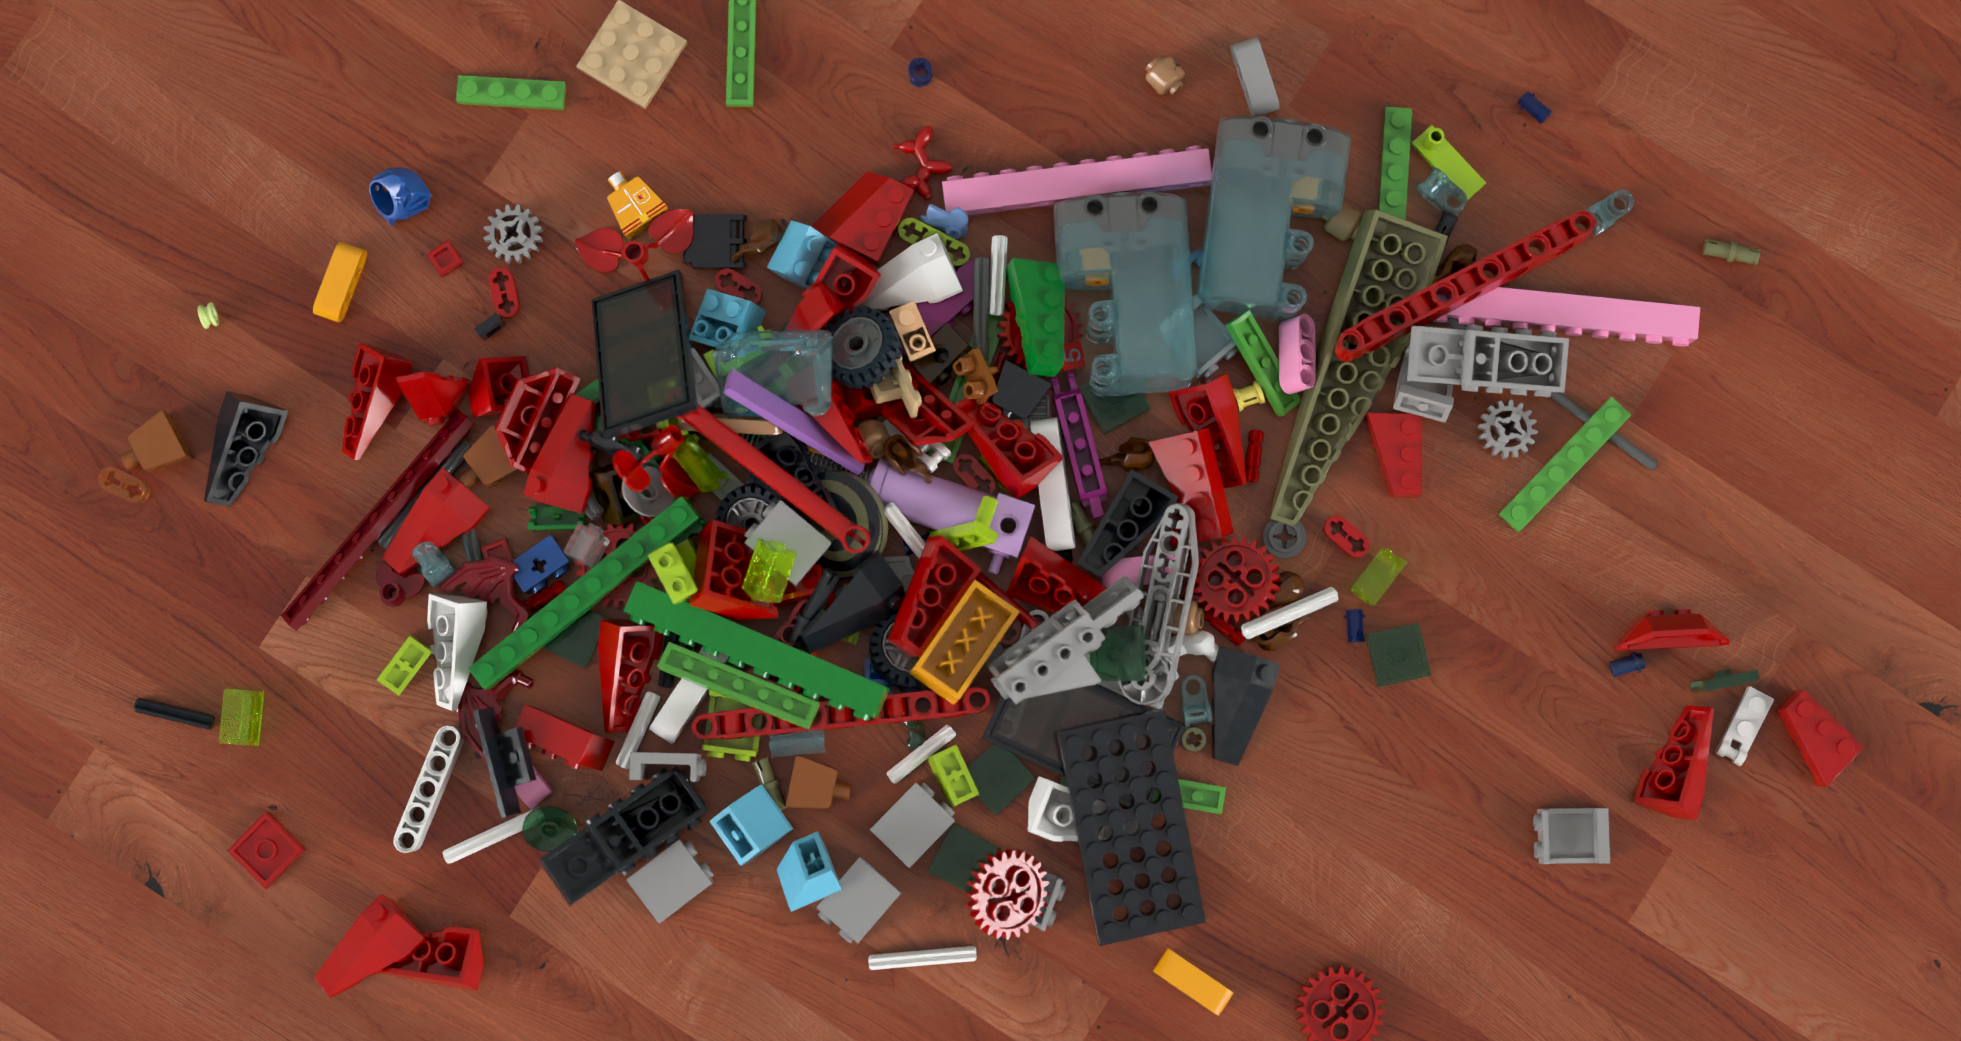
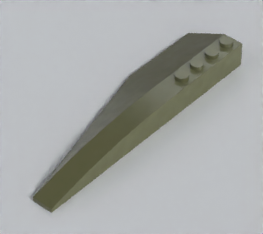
[1269,209,1448,526]

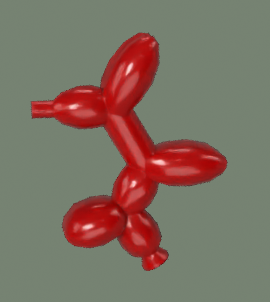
[893,125,953,201]

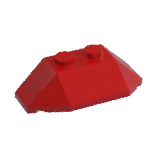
[881,361,975,446]
[495,367,580,474]
[1614,609,1730,651]

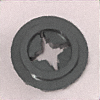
[1262,519,1306,559]

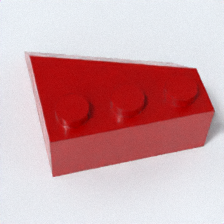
[811,172,915,267]
[690,520,779,620]

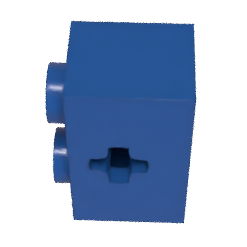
[512,535,573,595]

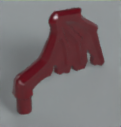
[439,555,533,632]
[454,669,535,762]

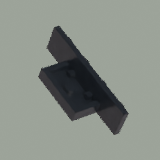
[473,707,537,818]

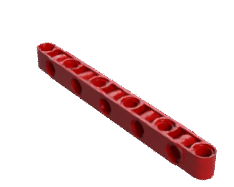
[1335,210,1596,362]
[692,687,990,740]

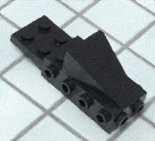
[538,766,708,906]

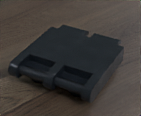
[683,214,747,269]
[577,428,649,468]

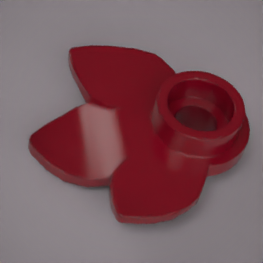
[376,562,426,607]

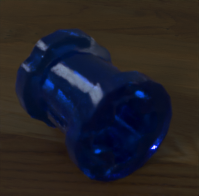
[908,58,932,88]

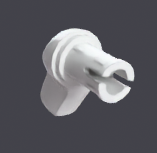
[1168,630,1219,663]

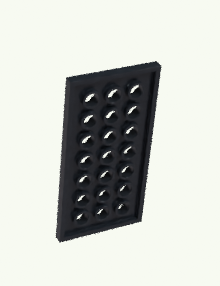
[1056,708,1205,946]

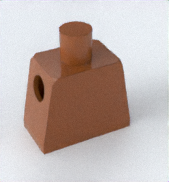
[120,411,193,473]
[458,425,522,489]
[785,755,852,808]

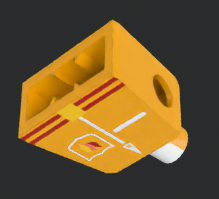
[607,171,669,241]

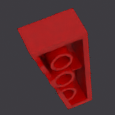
[888,535,981,657]

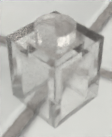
[563,523,610,568]

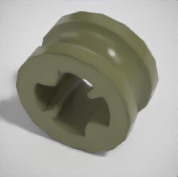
[1181,727,1206,752]

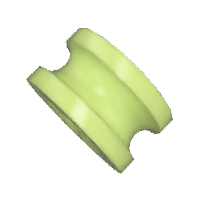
[197,302,219,329]

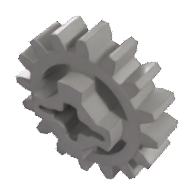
[484,205,543,264]
[1477,400,1538,459]

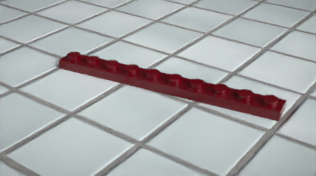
[281,409,474,631]

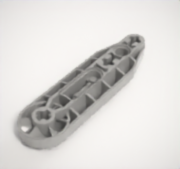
[1118,503,1199,705]

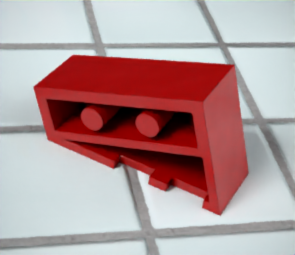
[1364,413,1422,498]

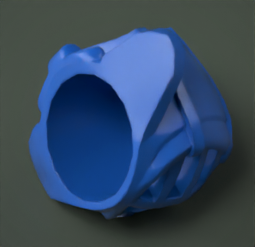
[369,167,432,226]

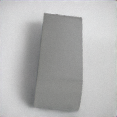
[1230,37,1280,116]

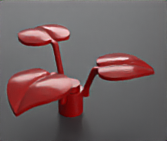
[575,209,694,326]
[612,394,702,499]

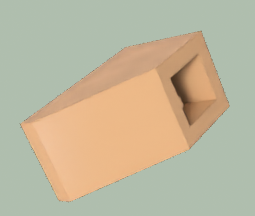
[889,301,936,362]

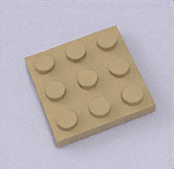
[576,0,687,110]

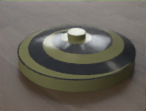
[815,470,888,579]

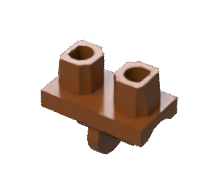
[953,348,1000,404]

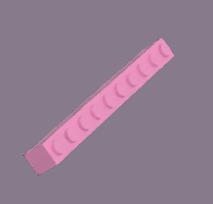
[942,146,1213,216]
[1432,282,1700,346]

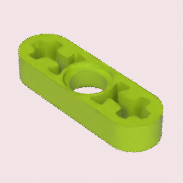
[898,218,970,268]

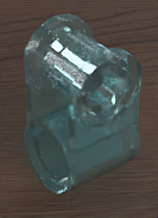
[1415,167,1467,216]
[1585,190,1634,237]
[412,542,456,588]
[1179,675,1212,728]

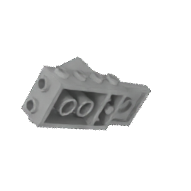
[1407,325,1569,397]
[986,576,1144,704]

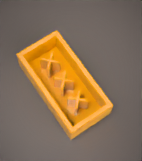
[909,580,1020,705]

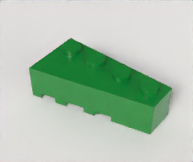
[1006,258,1065,377]

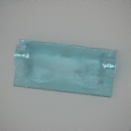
[769,730,826,758]

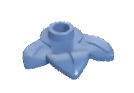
[920,204,969,239]

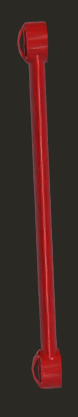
[666,391,871,553]

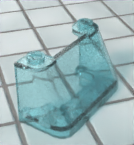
[712,330,832,416]

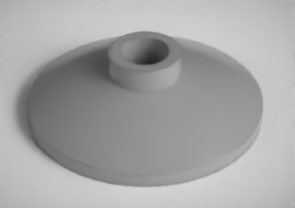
[622,466,674,517]

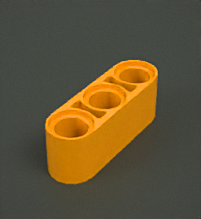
[313,241,367,323]
[1153,948,1234,1016]

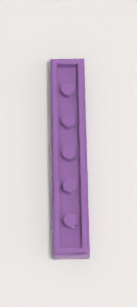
[723,369,865,475]

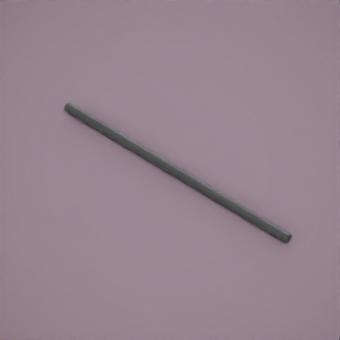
[1446,318,1658,471]

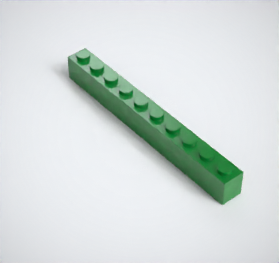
[468,496,703,690]
[624,581,890,721]

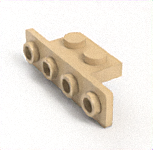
[869,350,921,418]

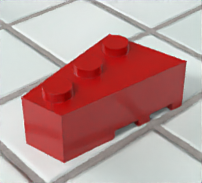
[1776,690,1864,787]
[514,704,615,771]

